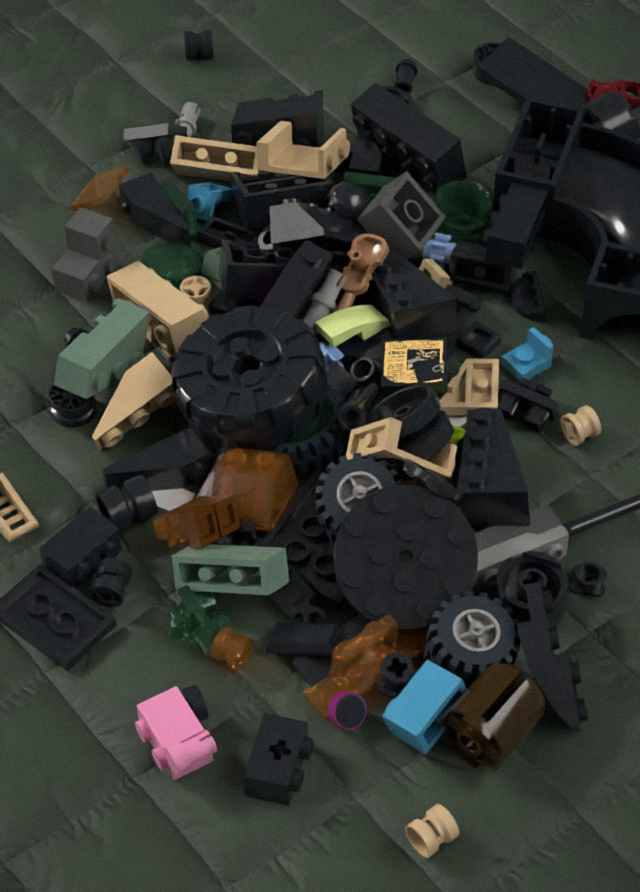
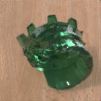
[434,180,494,244]

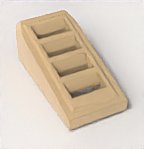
[0,472,39,543]

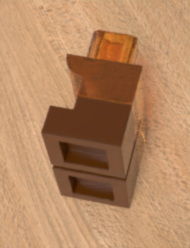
[153,494,241,548]

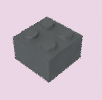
[357,171,446,259]

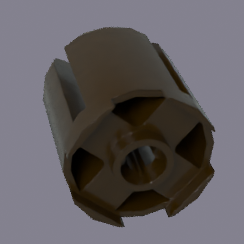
[439,663,545,772]

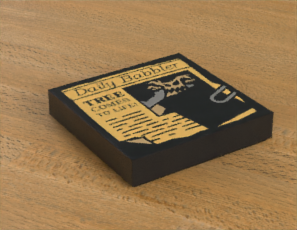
[381,337,448,394]

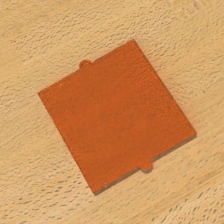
[70,165,131,211]

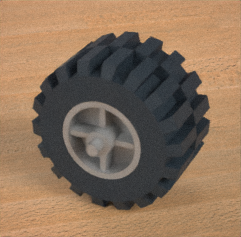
[315,453,403,539]
[424,591,521,689]

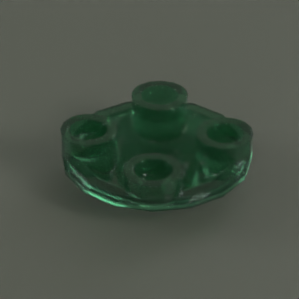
[142,242,203,286]

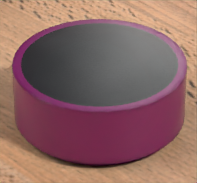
[328,691,367,730]

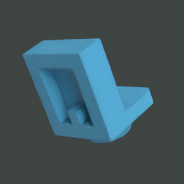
[185,182,232,221]
[501,327,553,382]

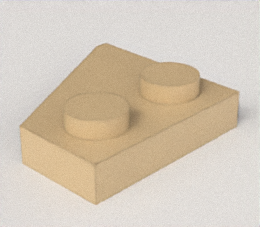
[439,359,499,416]

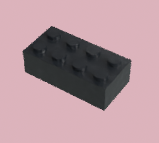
[350,83,467,199]

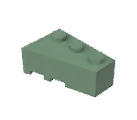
[54,298,150,399]

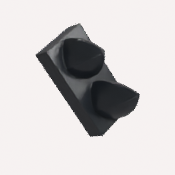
[124,123,187,168]

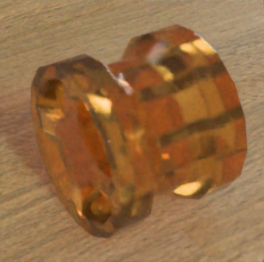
[210,625,255,671]

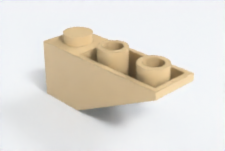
[92,352,176,451]

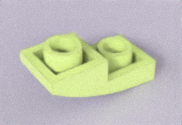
[315,305,390,348]

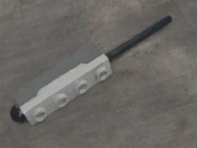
[470,494,640,593]

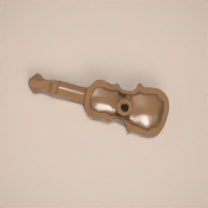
[333,234,389,313]

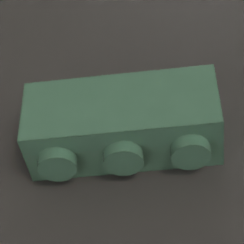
[172,544,289,595]

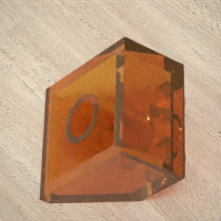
[211,448,298,531]

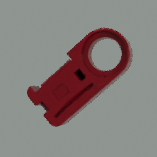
[587,79,640,109]

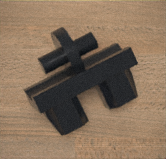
[498,374,559,432]

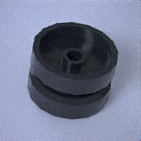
[366,384,454,459]

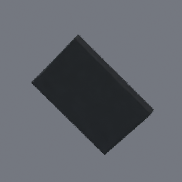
[0,564,117,671]

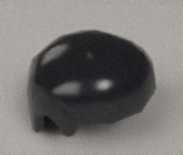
[324,181,371,221]

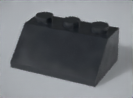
[270,198,365,253]

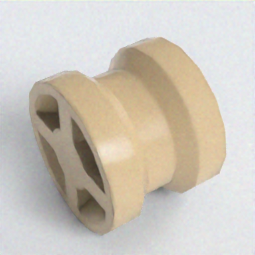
[180,276,212,312]
[560,405,602,446]

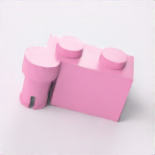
[135,686,217,781]

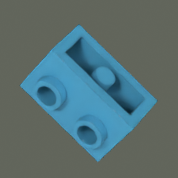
[382,660,467,755]

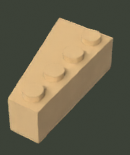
[106,261,209,361]

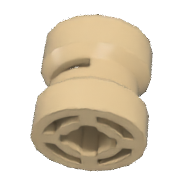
[405,804,460,858]

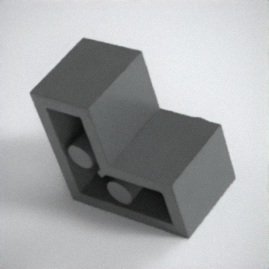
[51,207,119,302]

